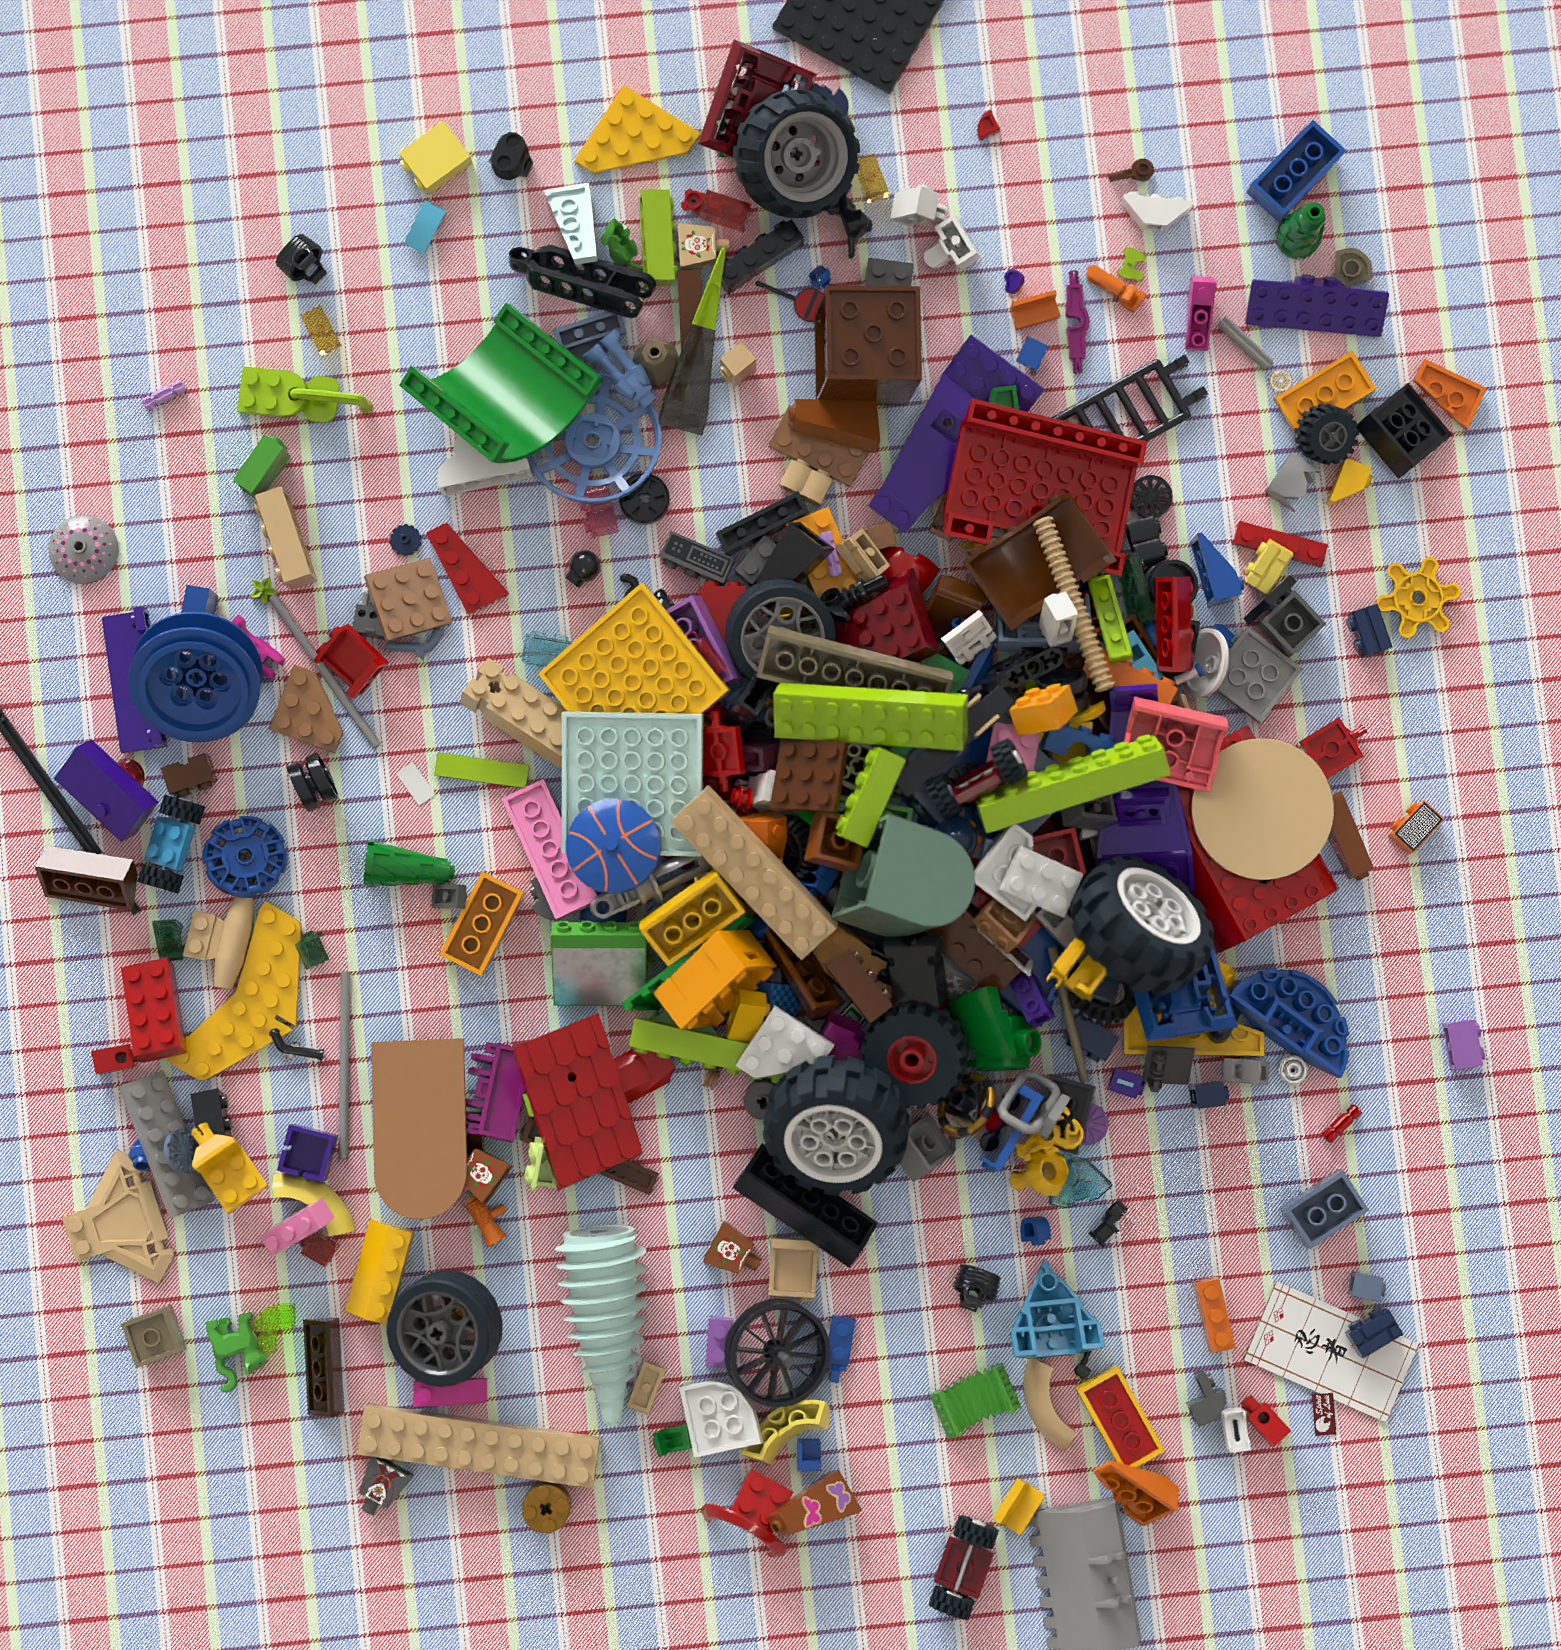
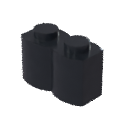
[1125,516,1168,569]

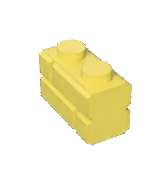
[1243,539,1293,595]

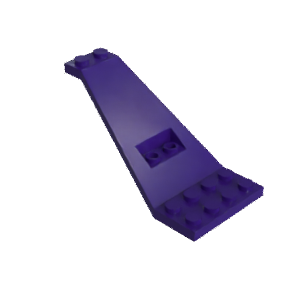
[868,334,1045,533]
[1097,684,1195,891]

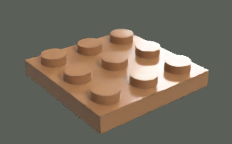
[364,557,453,642]

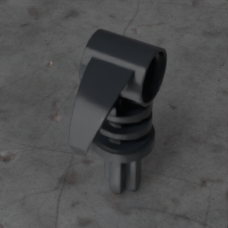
[820,574,889,623]

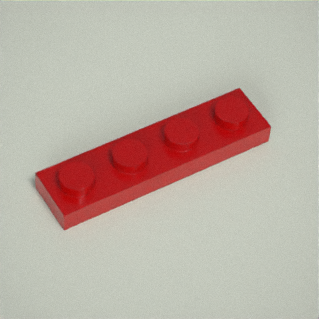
[1232,521,1328,568]

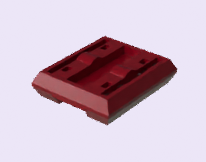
[698,39,817,174]

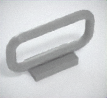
[998,1070,1070,1139]

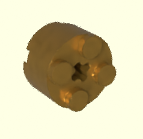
[522,1482,571,1534]

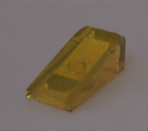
[857,154,889,203]
[300,305,342,356]

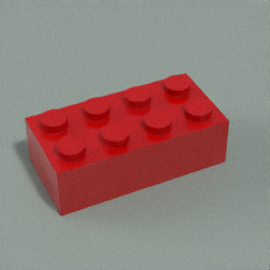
[121,957,187,1063]

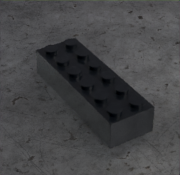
[732,1143,878,1268]

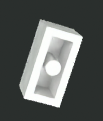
[1039,592,1078,647]

